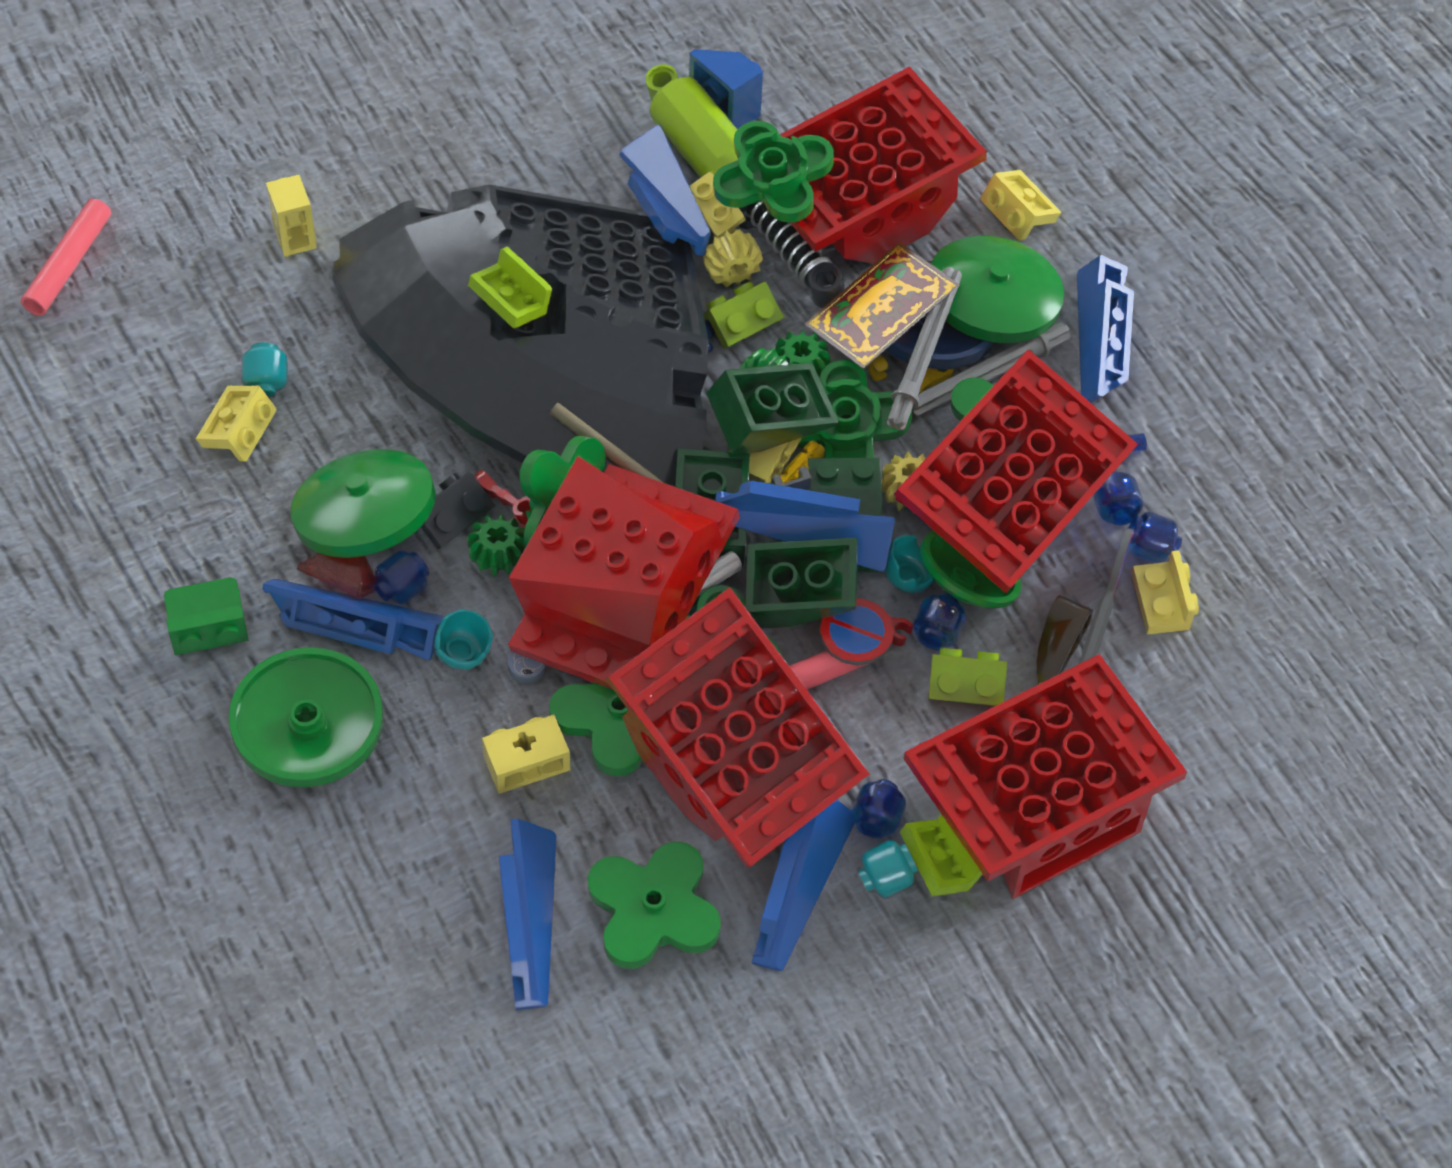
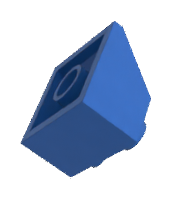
[689,49,763,130]

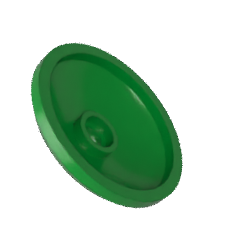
[920,530,1021,609]

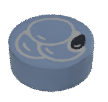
[508,652,546,684]

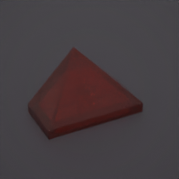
[297,554,378,599]

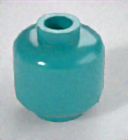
[242,342,288,397]
[858,840,918,898]

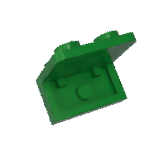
[164,577,249,656]

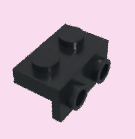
[421,471,496,549]

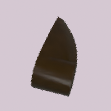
[1037,595,1094,684]

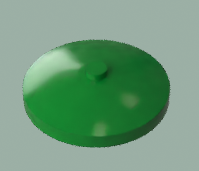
[931,236,1064,343]
[290,449,436,557]
[229,647,383,787]

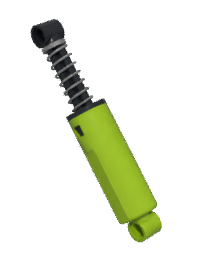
[645,64,845,309]

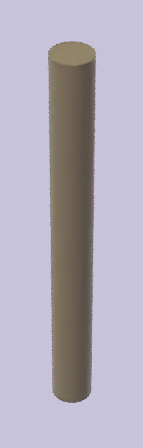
[549,403,664,483]

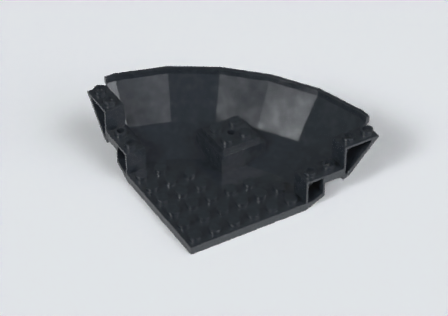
[332,184,708,487]

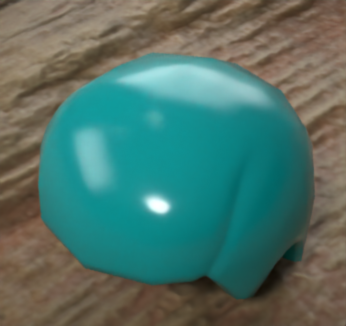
[884,535,934,593]
[434,609,493,670]

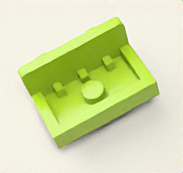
[468,247,552,328]
[703,281,784,349]
[928,648,1007,706]
[900,814,983,896]

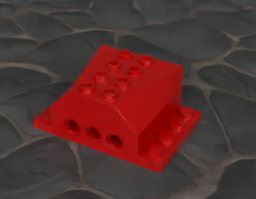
[780,66,987,264]
[893,349,1138,593]
[508,456,740,690]
[606,588,870,868]
[904,654,1187,900]

